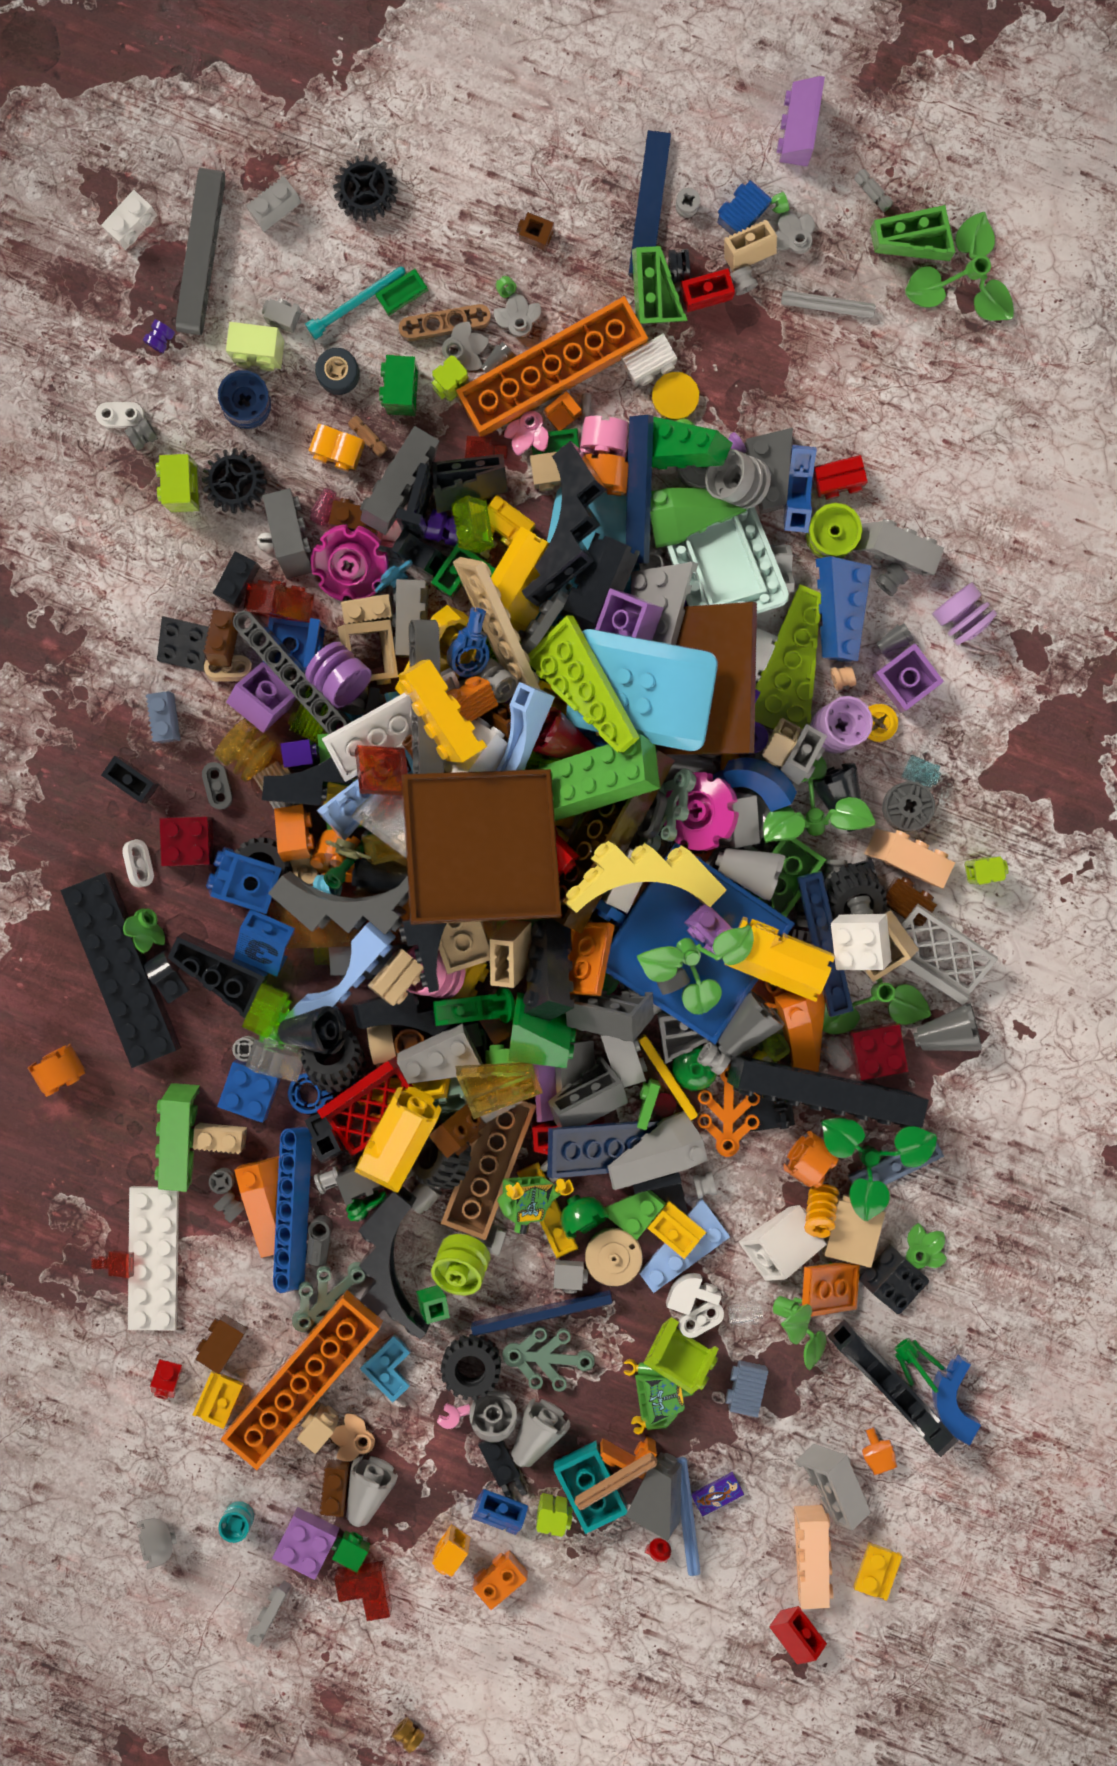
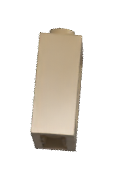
[338,620,398,685]

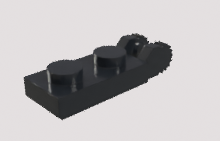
[478,1440,528,1500]

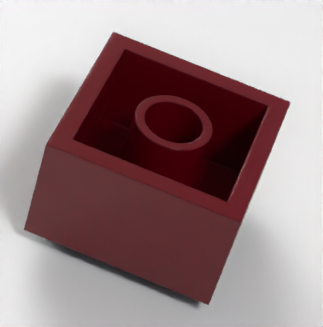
[159,817,214,866]
[849,1022,909,1080]

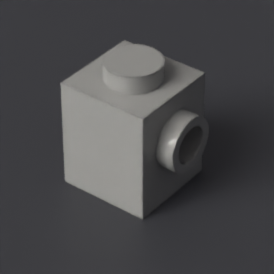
[553,1260,588,1293]

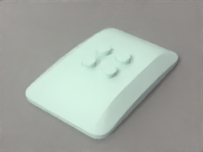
[666,507,789,614]

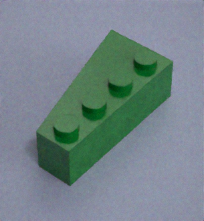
[627,417,733,470]

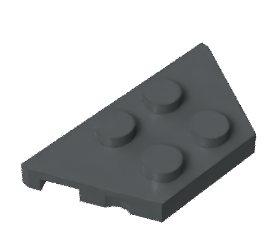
[520,581,573,654]

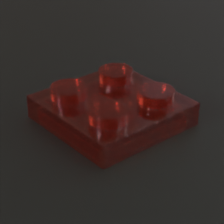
[355,745,408,796]

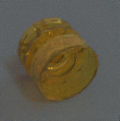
[214,718,278,782]

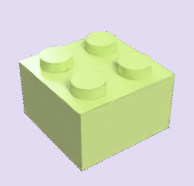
[226,322,285,371]

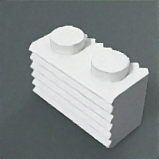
[621,333,677,387]

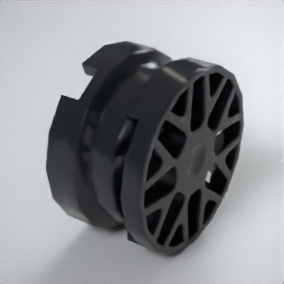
[668,249,690,285]

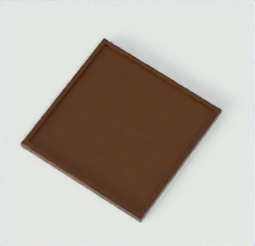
[655,602,757,755]
[401,769,562,925]

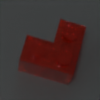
[243,580,314,623]
[334,1560,393,1621]

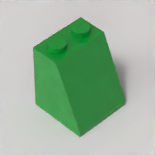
[508,992,576,1068]

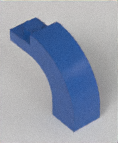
[784,445,817,533]
[713,758,797,812]
[932,1354,981,1446]

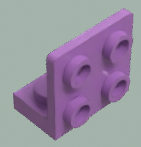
[684,903,733,954]

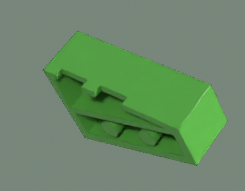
[870,205,955,261]

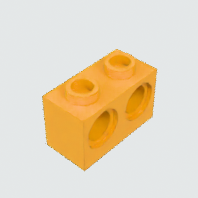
[432,1524,471,1577]

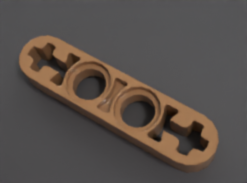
[399,304,491,341]

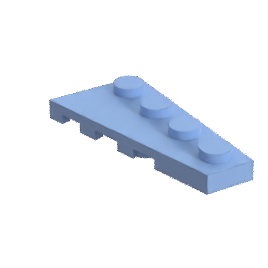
[317,754,409,840]
[639,1198,730,1293]

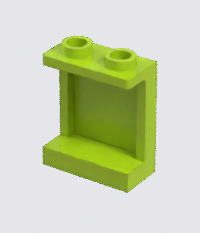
[644,1317,719,1394]

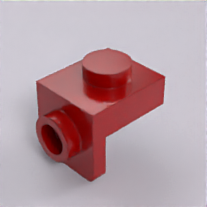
[150,1359,182,1400]

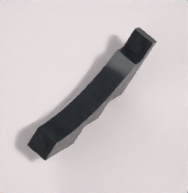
[522,441,607,607]

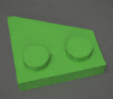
[637,1078,660,1130]
[605,1190,666,1240]

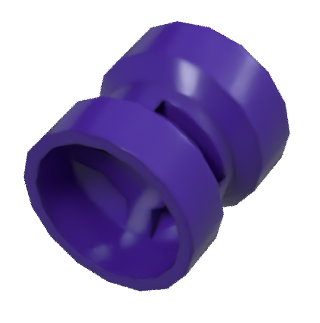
[143,319,175,354]

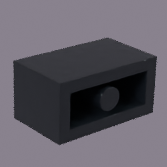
[213,551,261,608]
[101,756,160,804]

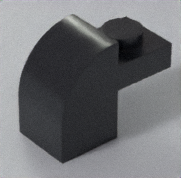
[391,529,447,578]
[144,949,190,1004]
[304,1113,346,1163]

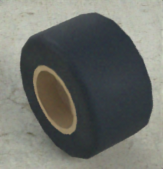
[315,348,360,395]

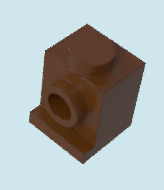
[516,212,555,252]

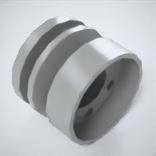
[705,449,771,509]

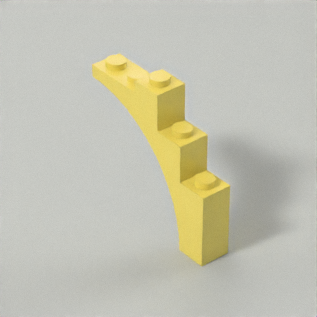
[563,841,726,913]

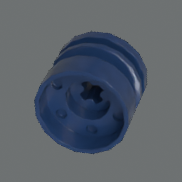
[218,370,271,430]

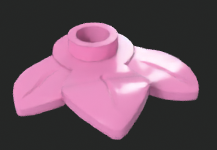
[504,411,549,456]

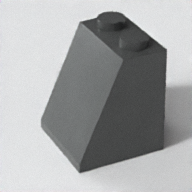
[626,1452,682,1541]

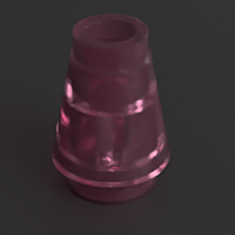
[310,488,337,526]

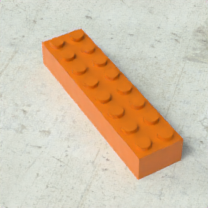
[456,296,648,439]
[220,1290,383,1470]

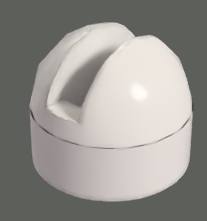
[257,532,274,553]

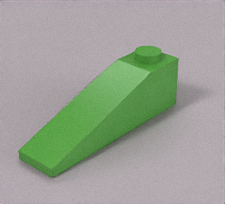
[650,488,747,548]

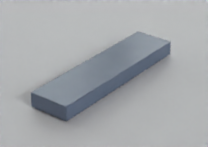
[847,1142,944,1185]

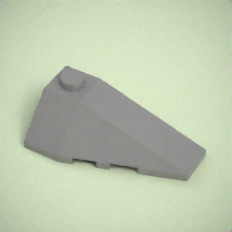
[608,1111,708,1190]

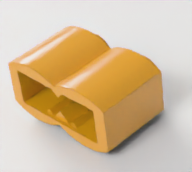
[309,424,365,472]

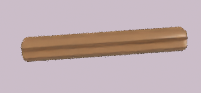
[574,1453,657,1510]

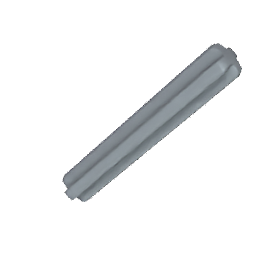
[781,290,876,318]

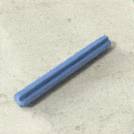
[676,1457,701,1576]

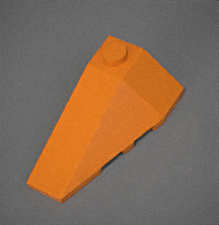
[774,991,825,1072]
[235,1156,279,1258]

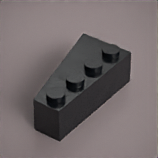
[523,918,574,1021]
[168,932,269,1019]

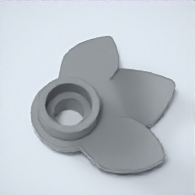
[775,212,815,254]
[493,293,541,339]
[442,322,489,370]

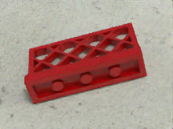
[317,1056,414,1156]

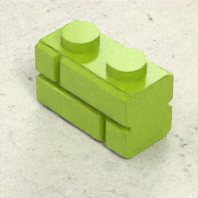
[431,355,469,402]
[964,856,1009,885]
[536,1493,573,1537]

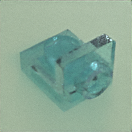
[901,755,941,788]

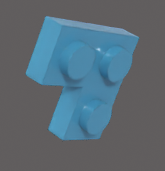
[360,1334,411,1403]

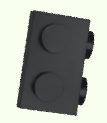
[633,1172,688,1220]
[859,1244,929,1314]

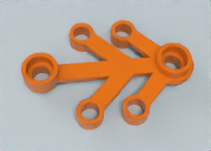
[697,1063,760,1157]

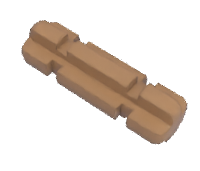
[348,416,388,457]

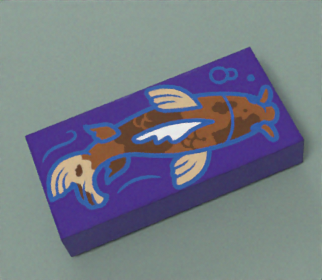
[691,1471,744,1517]

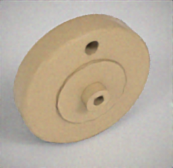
[585,1228,642,1286]

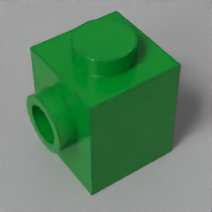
[416,1285,450,1324]
[331,1531,370,1573]

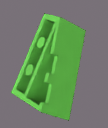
[632,246,688,324]

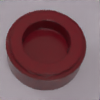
[653,1092,676,1117]

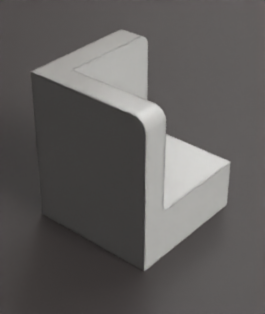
[475,1225,508,1256]

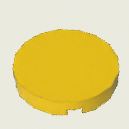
[652,372,699,421]

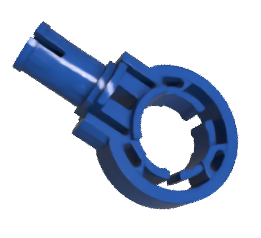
[447,607,489,677]
[288,1073,356,1114]

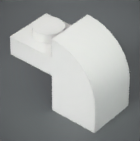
[666,1273,722,1315]

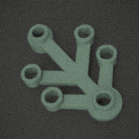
[639,768,696,852]
[292,1262,367,1332]
[502,1326,595,1392]

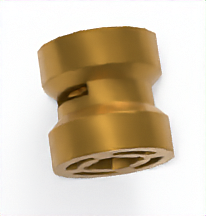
[392,1717,425,1753]

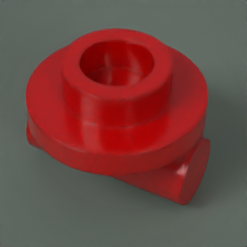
[644,1538,672,1563]

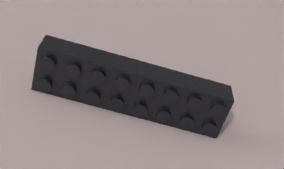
[60,872,182,1068]
[727,1055,929,1128]

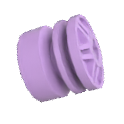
[932,582,997,646]
[811,696,873,754]

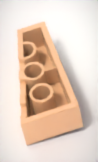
[794,1505,833,1609]

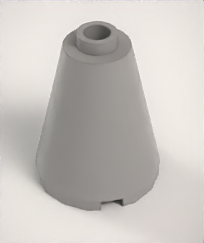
[715,848,785,901]
[511,1399,570,1467]
[346,1456,398,1527]

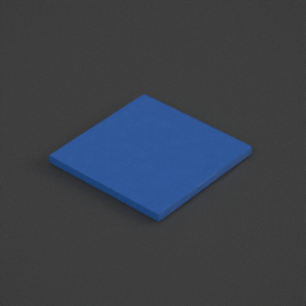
[606,843,795,1044]

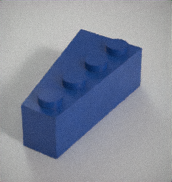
[816,556,872,662]

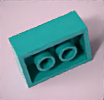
[554,1441,628,1534]

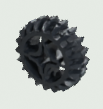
[333,155,398,223]
[202,448,267,514]

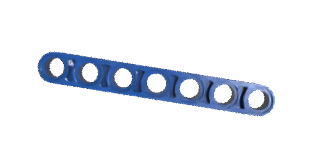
[273,1127,312,1293]

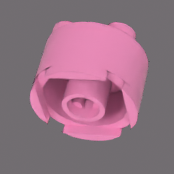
[580,416,629,460]

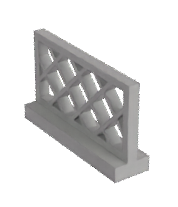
[902,904,998,1005]

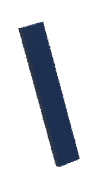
[628,130,671,276]
[626,415,654,564]
[797,871,854,1017]
[471,1290,612,1336]

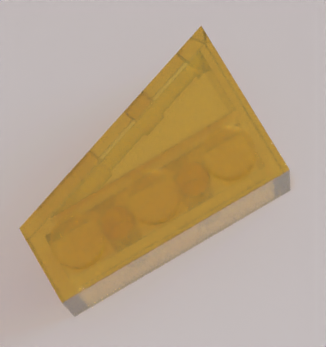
[455,1062,543,1119]

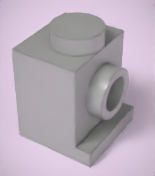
[262,299,302,333]

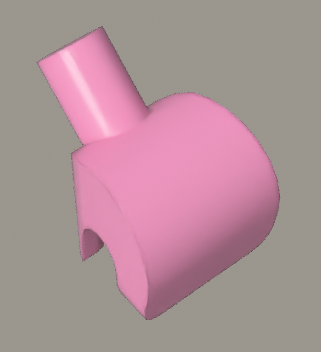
[437,1403,470,1429]

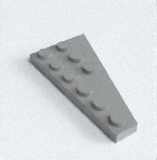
[631,562,698,645]

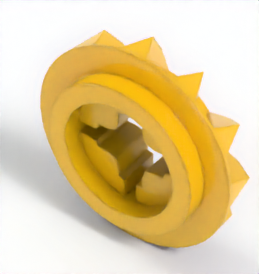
[867,704,898,742]

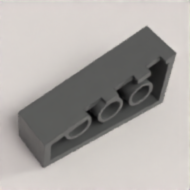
[360,426,439,535]

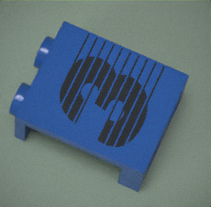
[234,909,295,976]

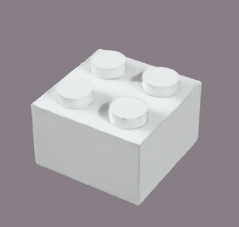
[831,914,892,970]

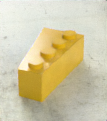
[398,659,487,762]

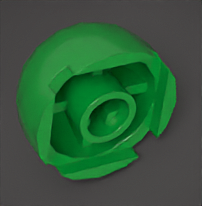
[671,1044,717,1091]
[560,1194,610,1239]

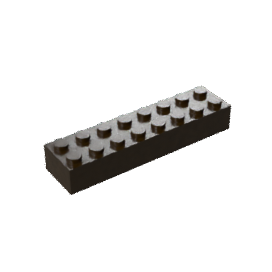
[553,750,675,933]

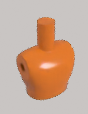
[862,1427,898,1475]

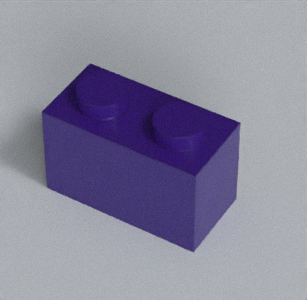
[280,739,320,770]

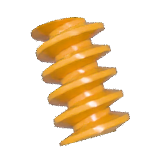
[804,1184,839,1238]

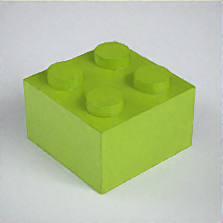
[156,454,200,512]

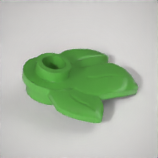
[123,908,165,953]
[906,1223,947,1269]

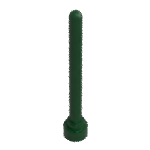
[324,819,391,889]

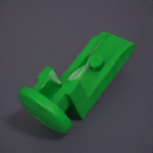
[433,987,515,1026]

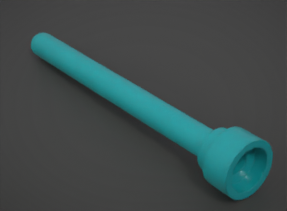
[305,266,406,340]

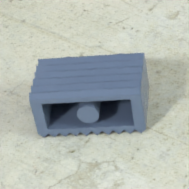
[145,691,181,743]
[725,1360,768,1418]

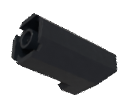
[557,532,640,631]

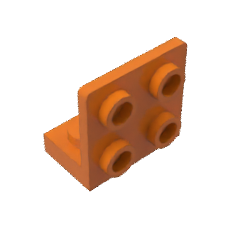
[600,1436,657,1480]

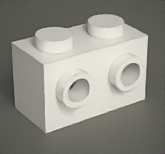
[101,190,157,250]

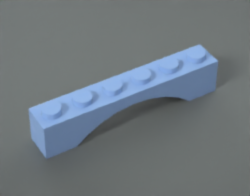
[496,682,555,771]
[285,922,396,1019]

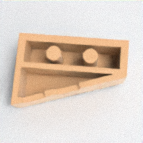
[864,829,955,889]

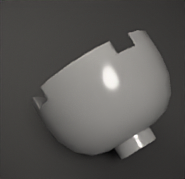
[470,1391,517,1442]
[137,1518,177,1570]

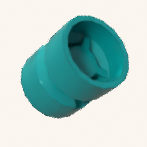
[218,1501,254,1543]

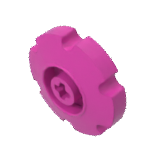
[311,524,389,601]
[664,772,739,851]

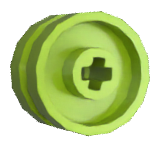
[805,503,862,559]
[431,1234,490,1296]

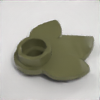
[325,838,371,859]

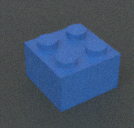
[217,1059,282,1123]

